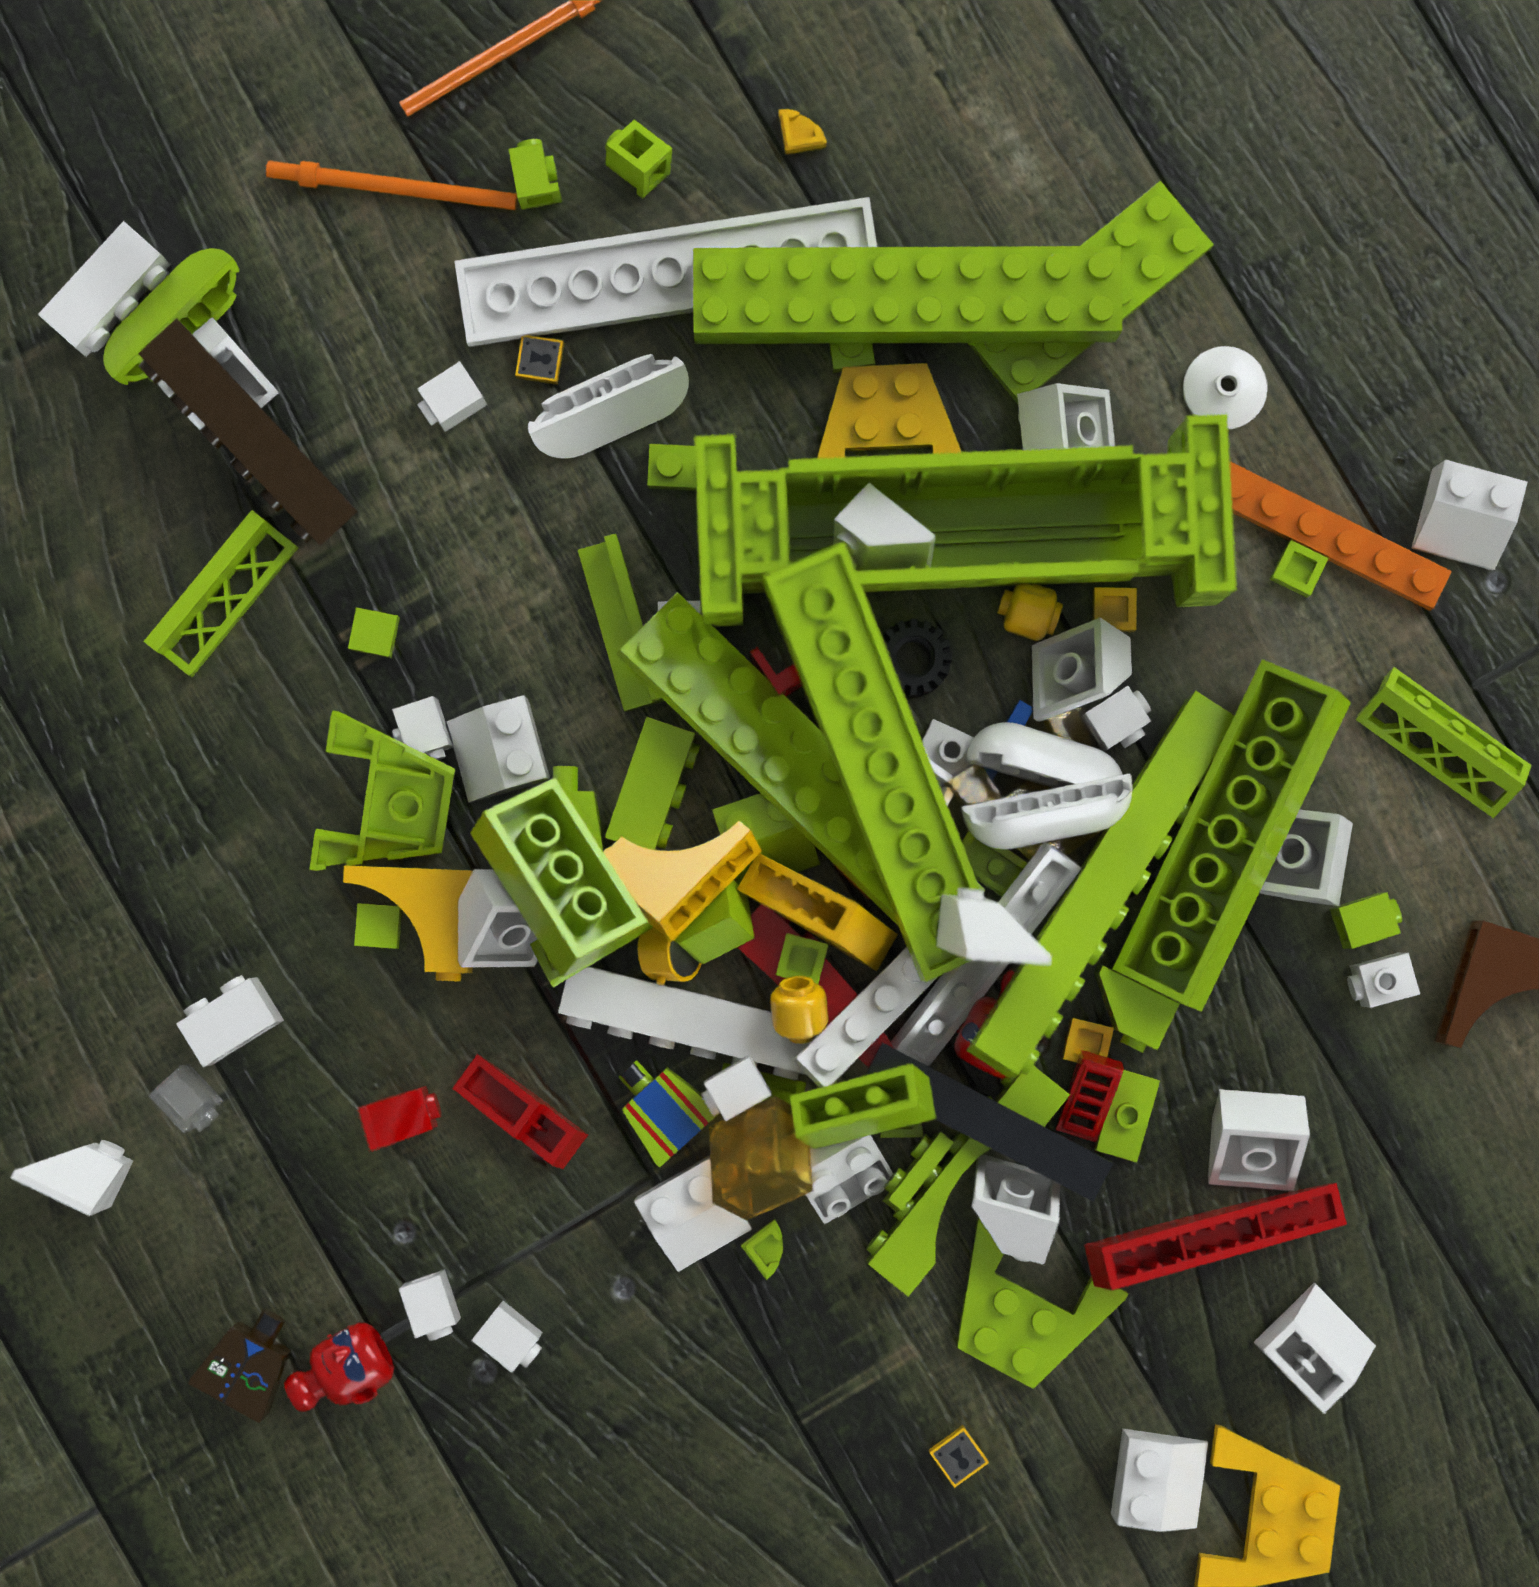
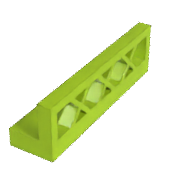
[143,510,298,677]
[578,533,665,712]
[1356,667,1532,819]

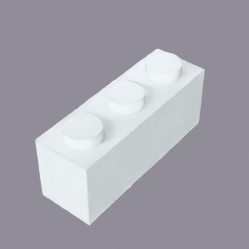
[38,221,170,357]

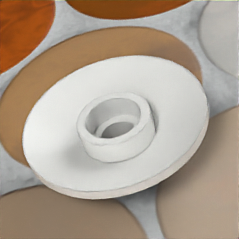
[1183,346,1267,430]

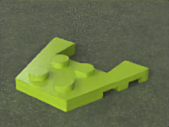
[309,711,455,871]
[956,1217,1129,1389]

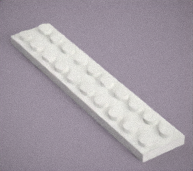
[454,197,877,347]

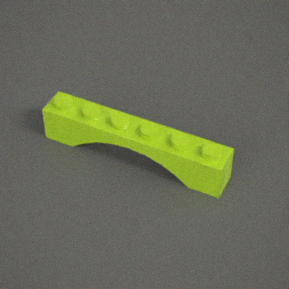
[866,1065,1070,1297]

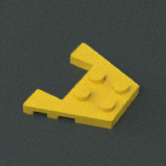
[817,363,962,459]
[1194,1424,1340,1587]

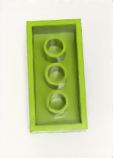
[471,778,648,978]

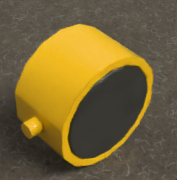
[637,927,702,986]

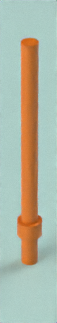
[399,0,602,117]
[266,160,518,210]

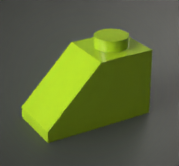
[1094,965,1180,1053]

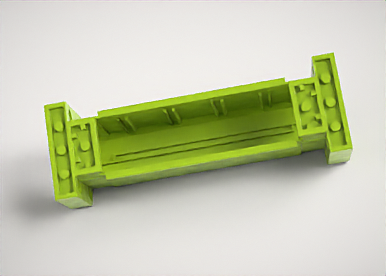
[695,414,1236,627]

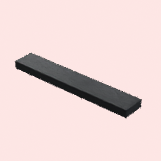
[865,1042,1113,1202]

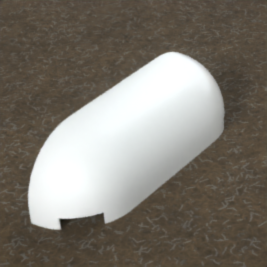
[528,354,689,458]
[966,722,1123,788]
[961,773,1132,849]

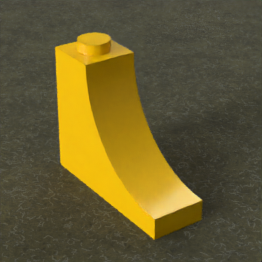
[603,821,762,942]
[737,854,898,971]
[343,865,473,981]

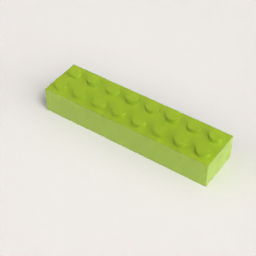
[1113,659,1351,1012]

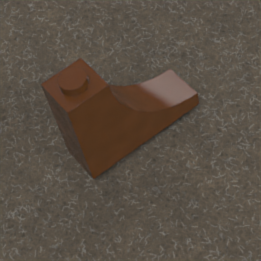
[1434,920,1539,1048]

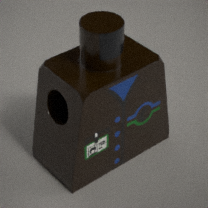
[188,1309,291,1423]

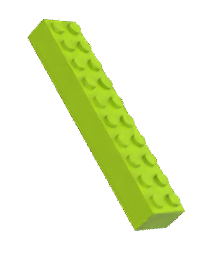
[693,246,1122,344]

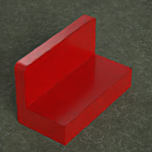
[750,647,803,697]

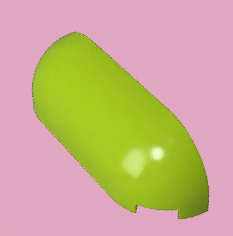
[103,248,239,385]

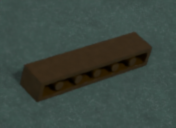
[138,318,358,546]

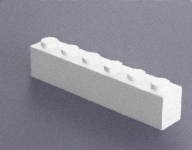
[558,966,818,1080]

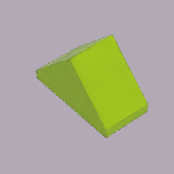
[675,880,754,964]

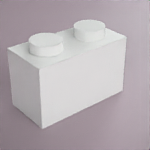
[176,975,284,1067]

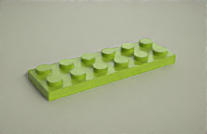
[967,181,1214,404]

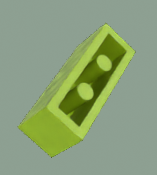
[605,717,701,850]
[790,1064,936,1149]

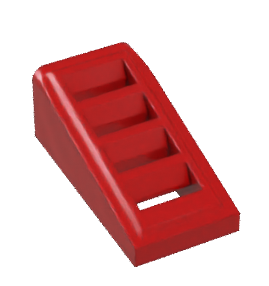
[1055,1050,1124,1142]

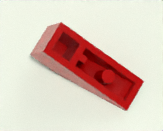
[358,1086,442,1151]

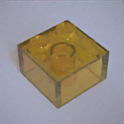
[709,1096,813,1220]

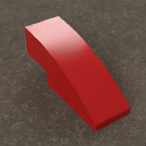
[452,1054,588,1169]

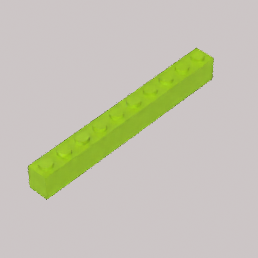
[966,690,1235,1079]

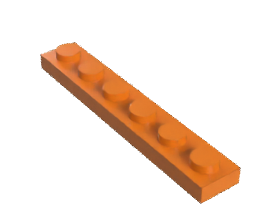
[1230,461,1452,611]

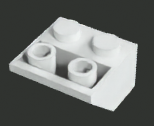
[776,1132,893,1224]
[1254,1283,1376,1413]

